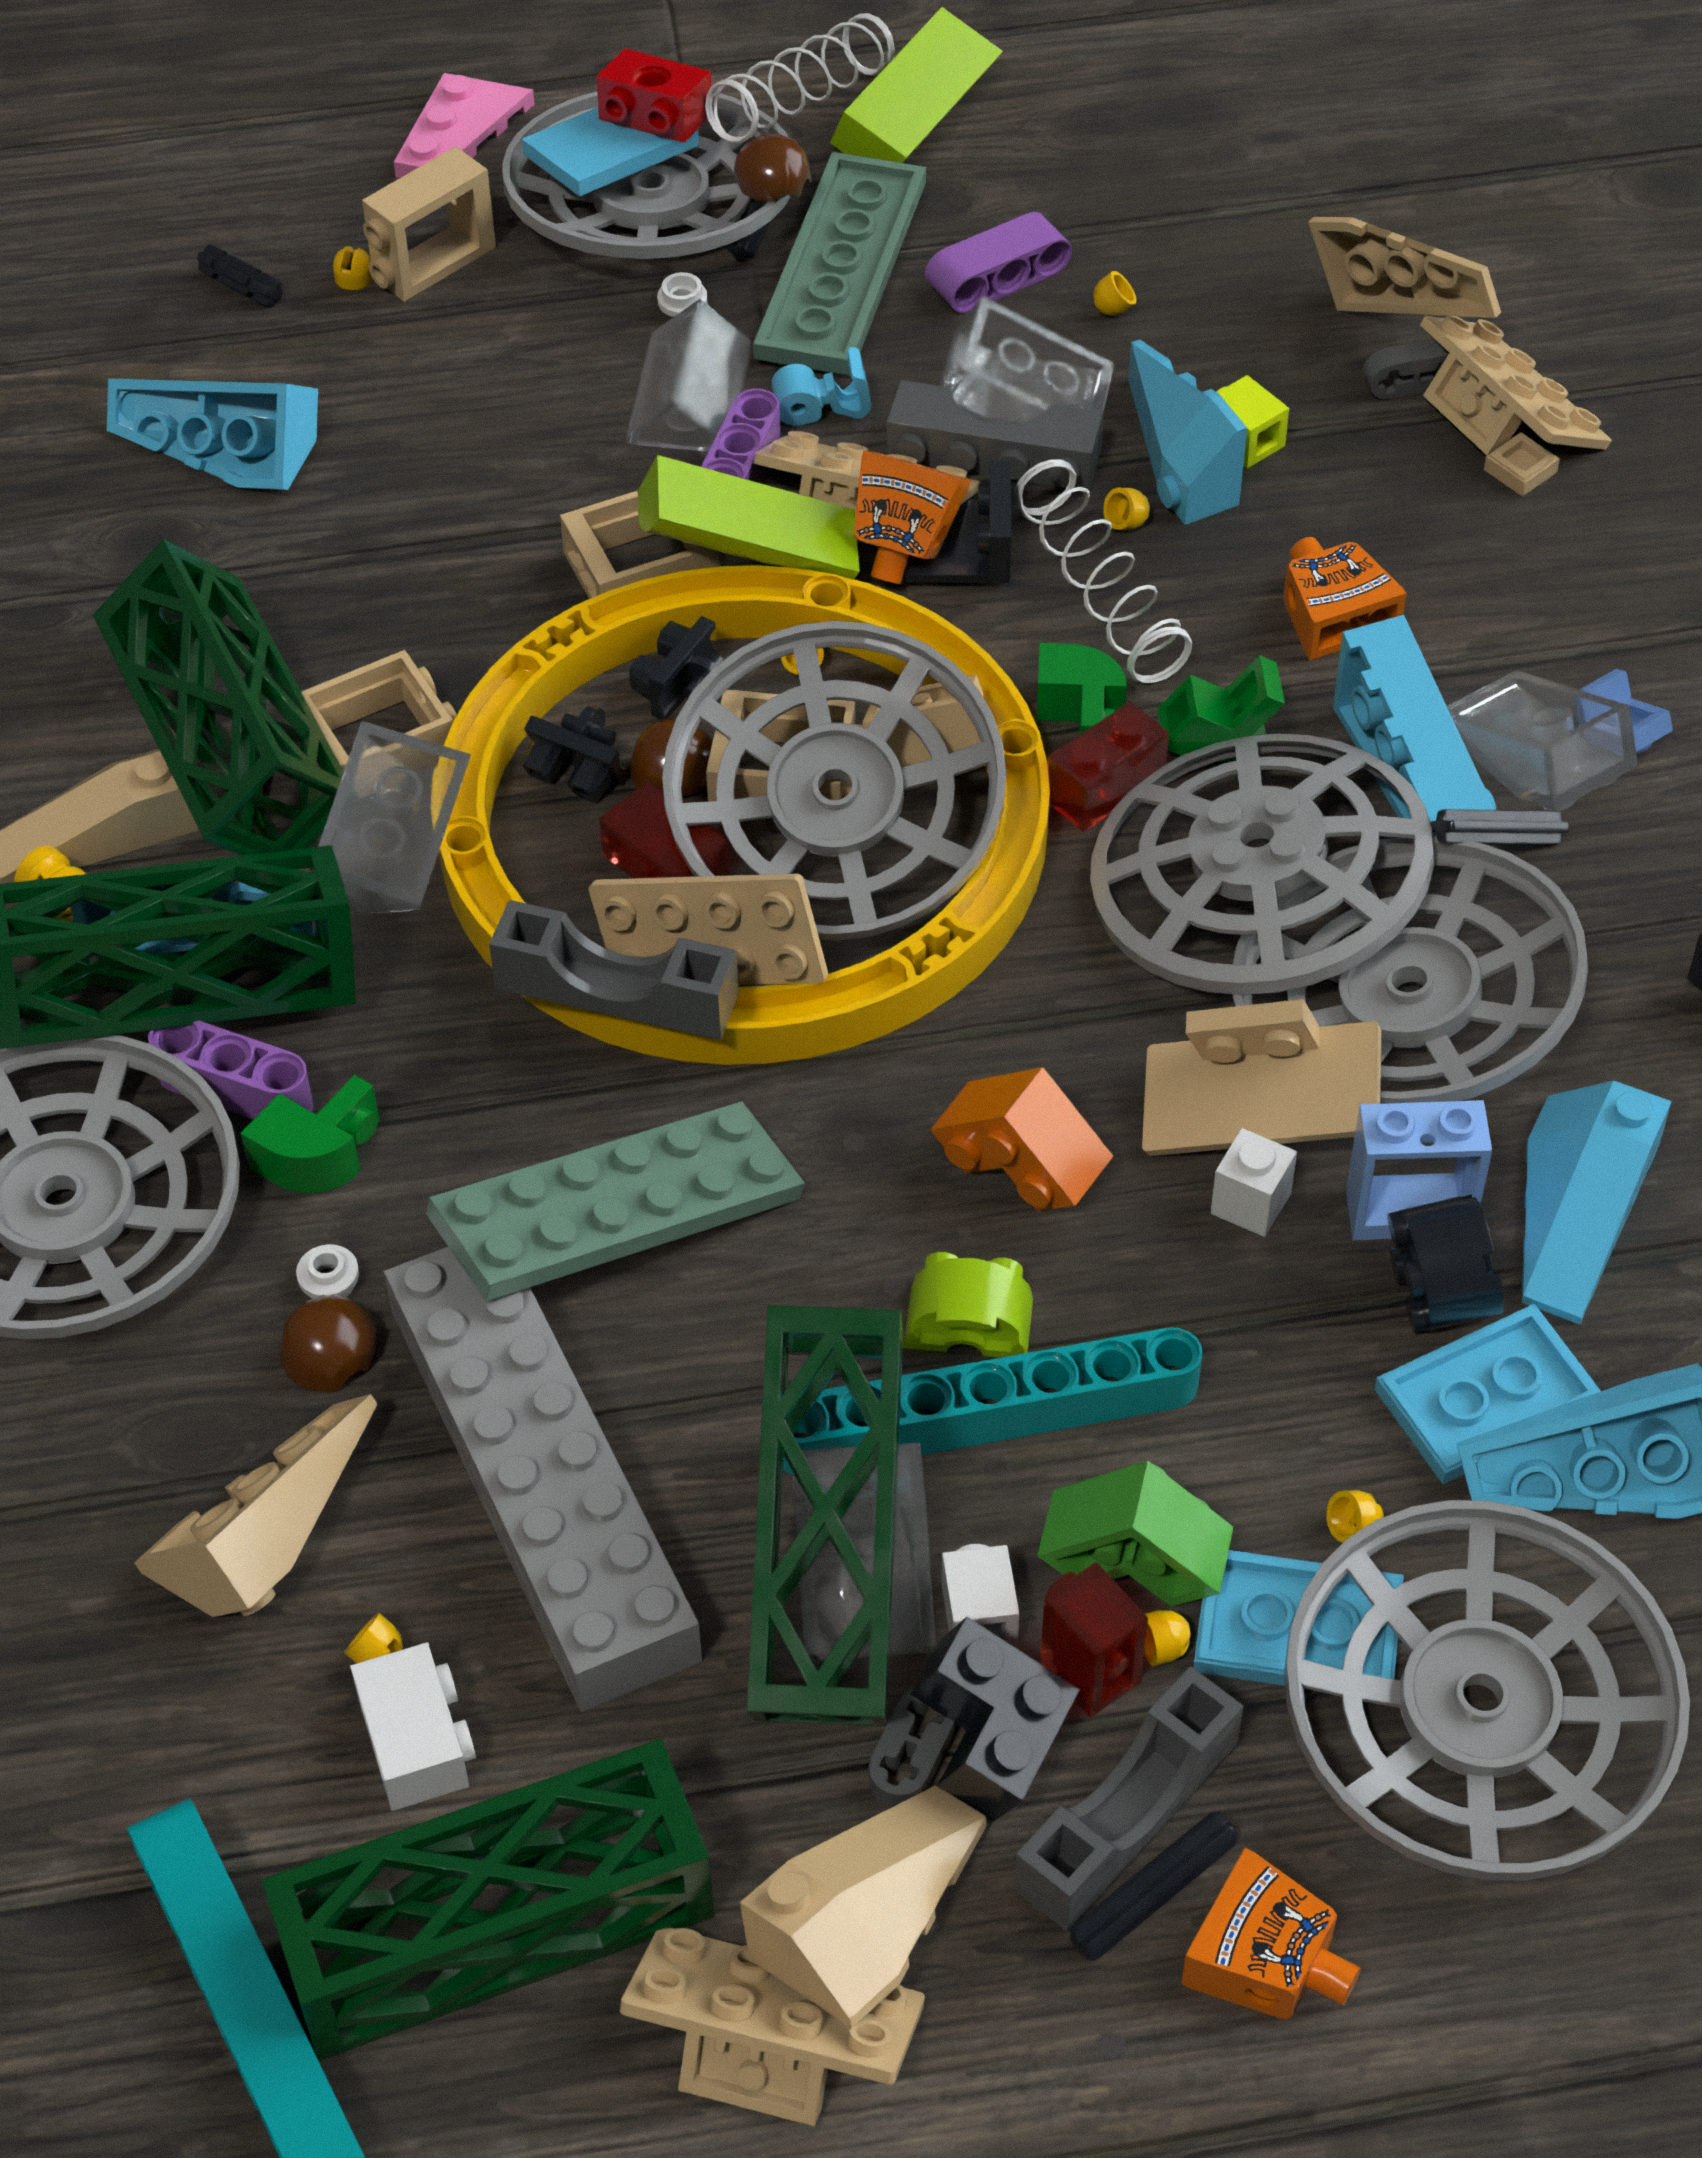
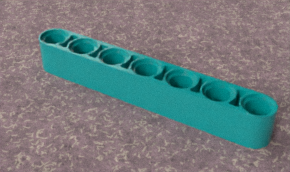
[783,1328,1202,1475]
[126,1797,365,2158]

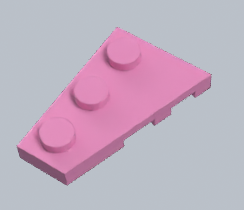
[394,73,535,178]

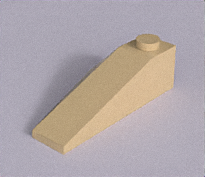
[1308,217,1501,318]
[0,749,199,884]
[134,1394,377,1617]
[740,1785,987,2028]

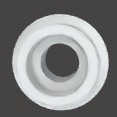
[657,272,707,319]
[296,1244,359,1299]

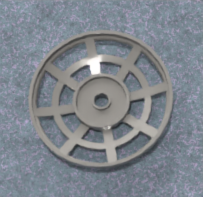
[502,92,791,259]
[662,621,1006,941]
[1090,734,1434,995]
[1232,836,1588,1104]
[0,1035,240,1339]
[1284,1500,1690,1881]

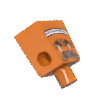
[854,451,971,584]
[1283,537,1407,660]
[1181,1848,1361,2019]

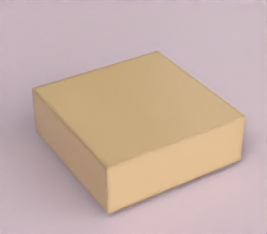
[1484,432,1560,497]

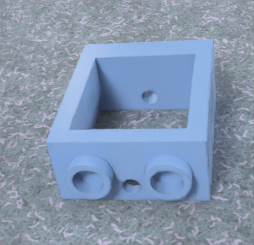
[1346,1100,1492,1240]

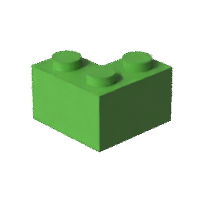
[1037,1461,1233,1607]

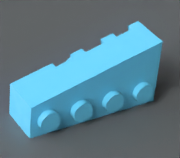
[1333,615,1496,845]

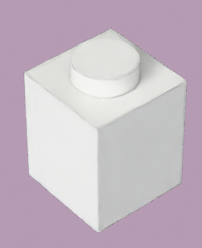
[1210,1128,1297,1237]
[942,1544,1019,1647]

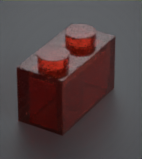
[1048,701,1169,832]
[599,781,729,878]
[1040,1562,1148,1718]

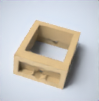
[362,146,496,302]
[560,490,725,599]
[296,650,457,800]
[706,690,864,802]

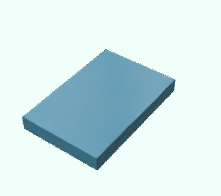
[522,107,699,196]
[1374,1304,1601,1485]
[1193,1550,1404,1690]

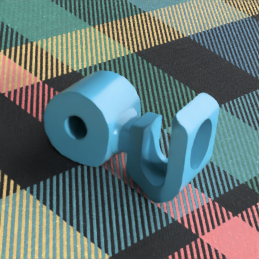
[772,347,871,426]

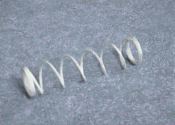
[705,13,895,143]
[1013,459,1192,683]

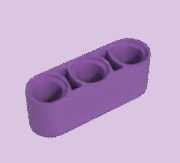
[925,212,1072,313]
[701,389,781,484]
[148,1021,314,1120]

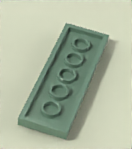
[753,152,926,376]
[426,1101,805,1301]

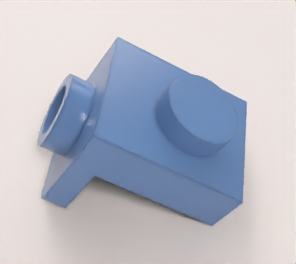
[1578,669,1673,755]

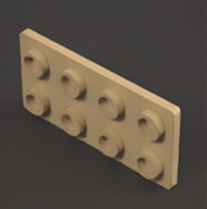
[1420,315,1612,455]
[754,431,980,546]
[588,874,828,985]
[1142,999,1382,1156]
[620,1928,925,2126]

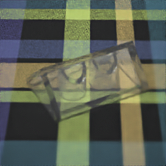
[626,298,752,452]
[309,721,471,913]

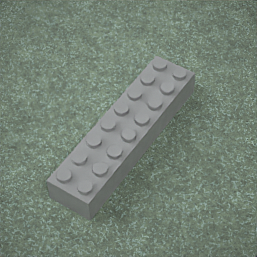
[384,1247,702,1712]

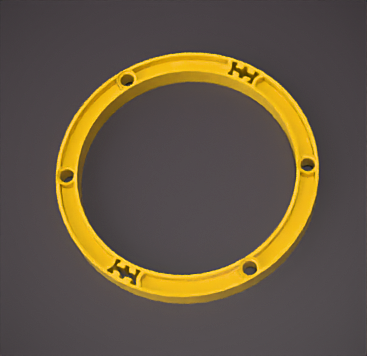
[434,565,1050,1065]

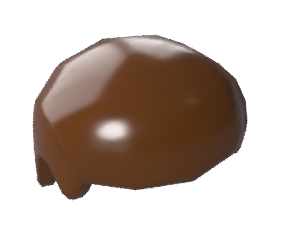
[734,134,811,202]
[629,718,713,798]
[280,1294,379,1393]

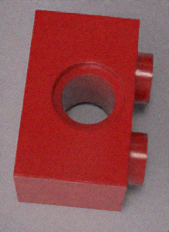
[596,48,712,143]

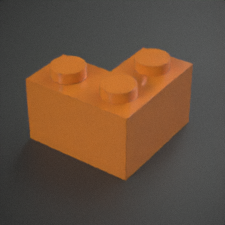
[930,1067,1113,1211]

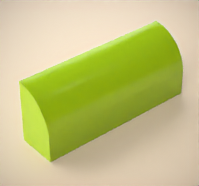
[830,7,1003,163]
[638,455,859,579]

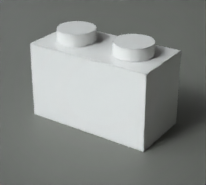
[350,1642,476,1811]

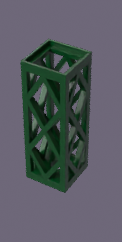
[93,539,357,856]
[0,845,357,1049]
[747,1305,904,1727]
[261,1738,715,2061]

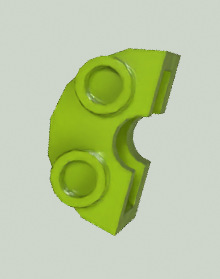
[903,1252,1034,1358]

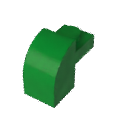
[1036,643,1127,764]
[1157,655,1285,762]
[240,1075,380,1193]

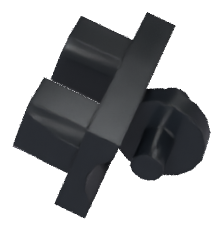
[629,616,724,720]
[522,705,630,804]

